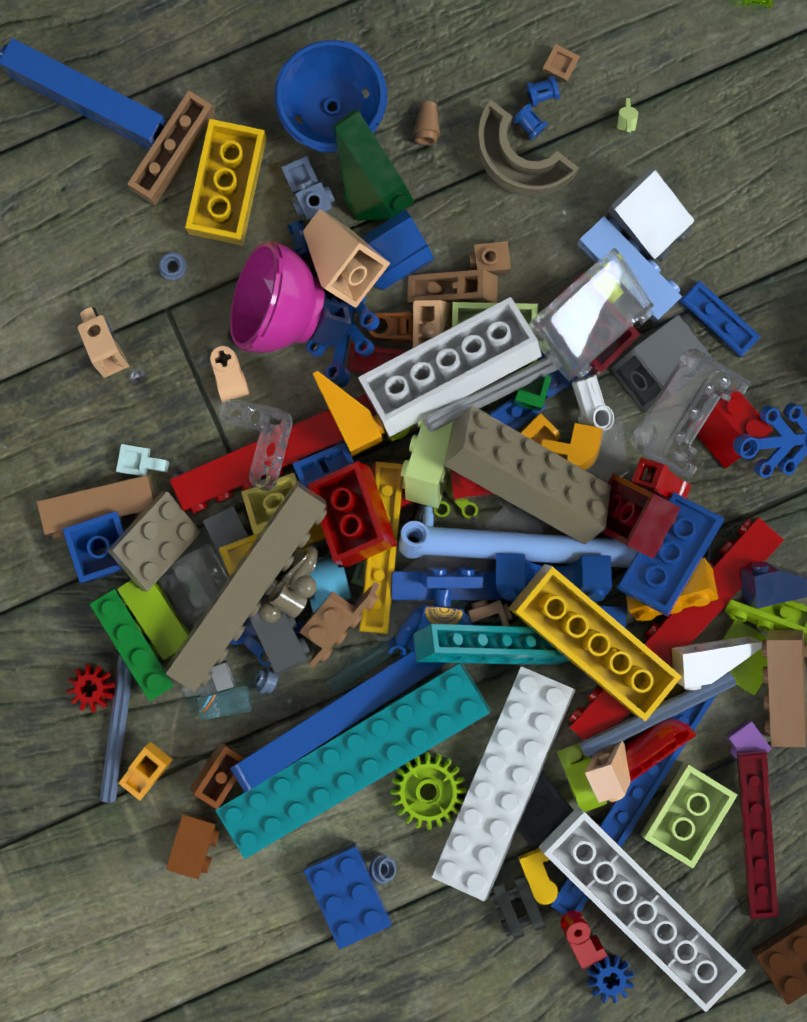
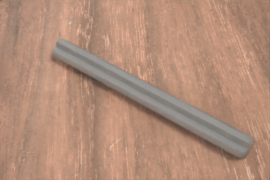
[424,353,564,432]

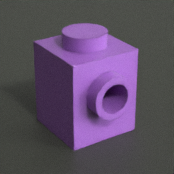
[724,720,772,761]

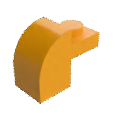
[541,423,603,471]
[118,742,173,801]

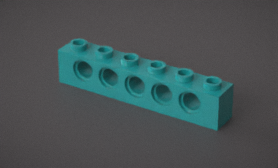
[413,624,570,665]

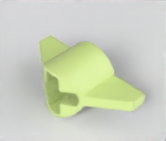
[617,98,639,132]

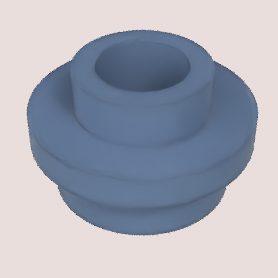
[158,252,187,281]
[254,666,278,694]
[369,855,397,884]

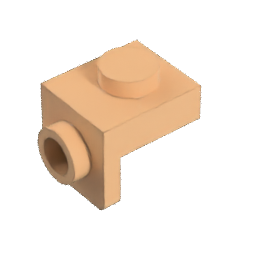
[467,600,512,627]

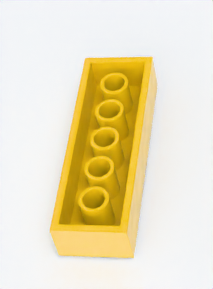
[508,564,682,722]

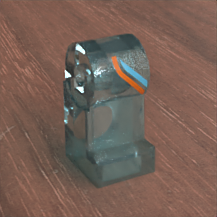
[196,685,253,720]

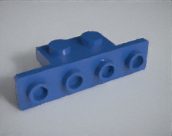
[391,567,502,600]

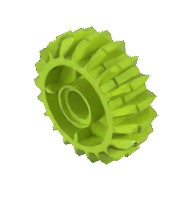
[390,752,467,830]

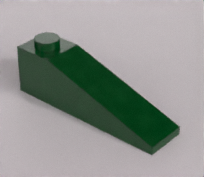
[333,109,415,221]

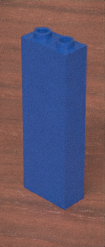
[0,38,166,150]

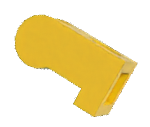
[518,848,558,905]

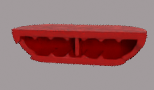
[625,719,697,782]

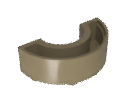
[477,99,579,197]

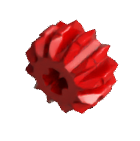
[66,664,115,712]

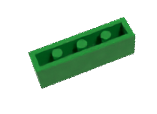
[88,588,174,702]

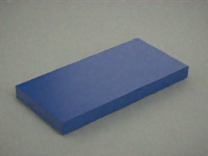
[617,492,724,617]

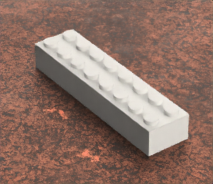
[432,666,576,901]
[539,806,746,1012]

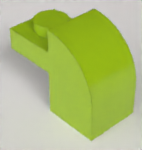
[557,742,607,812]

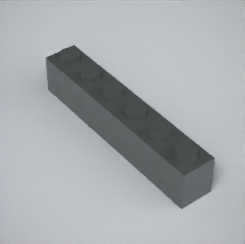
[203,506,310,676]

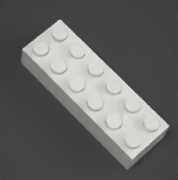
[358,297,541,437]

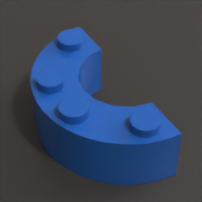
[496,554,612,603]

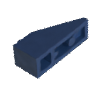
[311,263,351,348]
[741,561,807,609]

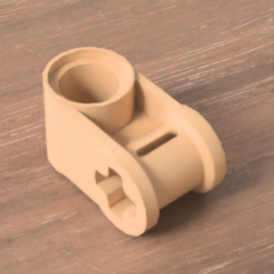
[210,346,250,402]

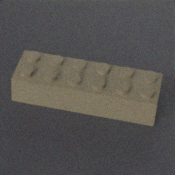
[444,405,611,544]

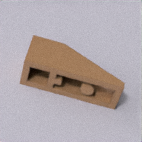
[407,269,498,304]

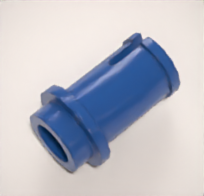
[286,220,311,258]

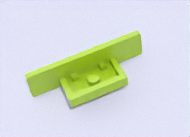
[724,599,807,644]

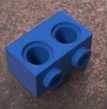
[293,442,354,489]

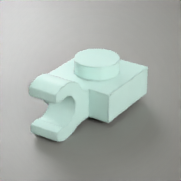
[116,444,169,476]

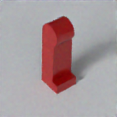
[632,457,692,501]

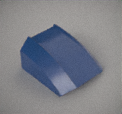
[362,210,434,290]

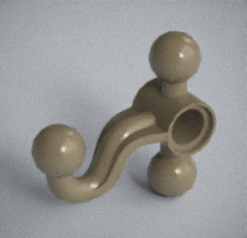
[260,546,318,623]

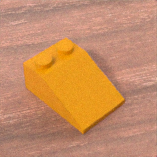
[313,371,385,456]

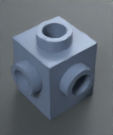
[292,180,335,220]

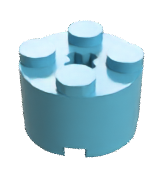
[310,557,353,613]

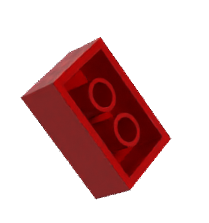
[308,461,397,567]

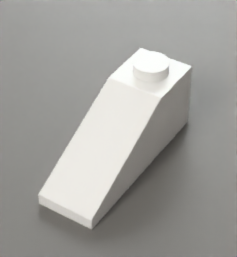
[672,636,762,690]

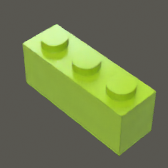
[117,580,190,660]

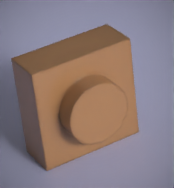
[542,44,580,84]

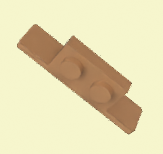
[300,582,379,668]

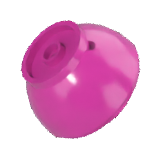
[230,241,324,353]

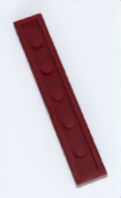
[737,749,778,919]

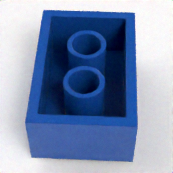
[304,843,392,950]

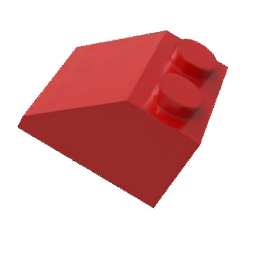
[689,387,773,469]

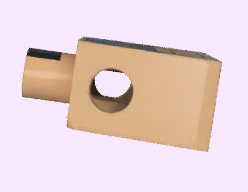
[77,307,129,378]

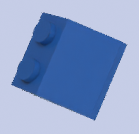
[62,511,126,583]

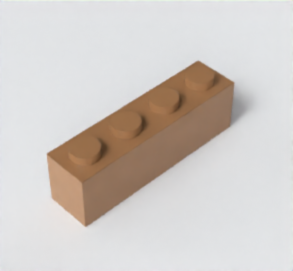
[127,90,215,206]
[37,475,156,539]
[762,630,807,747]

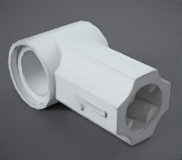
[572,375,614,431]

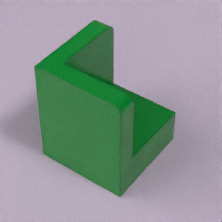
[512,375,551,412]

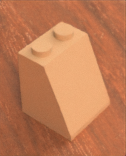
[303,209,390,308]

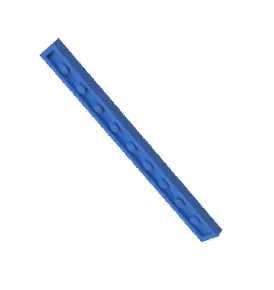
[550,689,717,914]

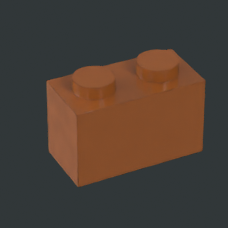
[190,741,246,810]
[166,812,220,880]

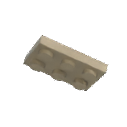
[107,491,201,591]

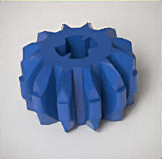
[586,954,634,1003]

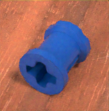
[526,75,560,107]
[512,103,548,141]

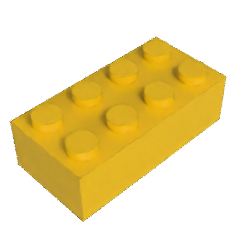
[185,119,267,246]

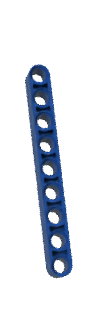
[230,651,446,793]

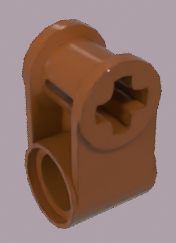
[366,312,413,343]

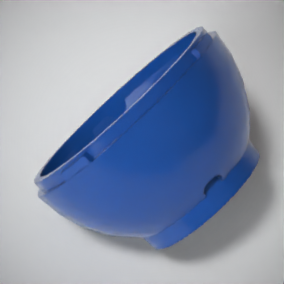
[275,40,387,153]

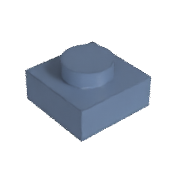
[281,156,318,195]

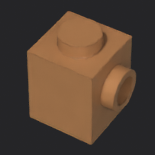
[469,241,511,275]

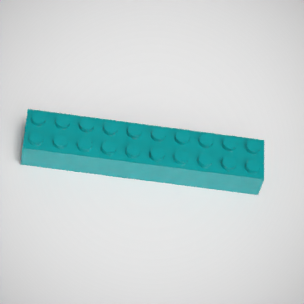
[215,663,491,859]

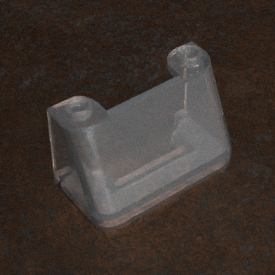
[529,248,655,382]
[633,349,751,479]

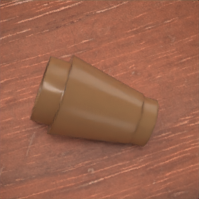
[413,101,440,145]

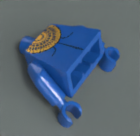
[389,589,473,657]

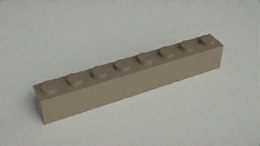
[166,481,327,693]

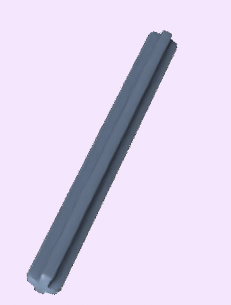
[100,655,132,803]
[580,672,736,757]

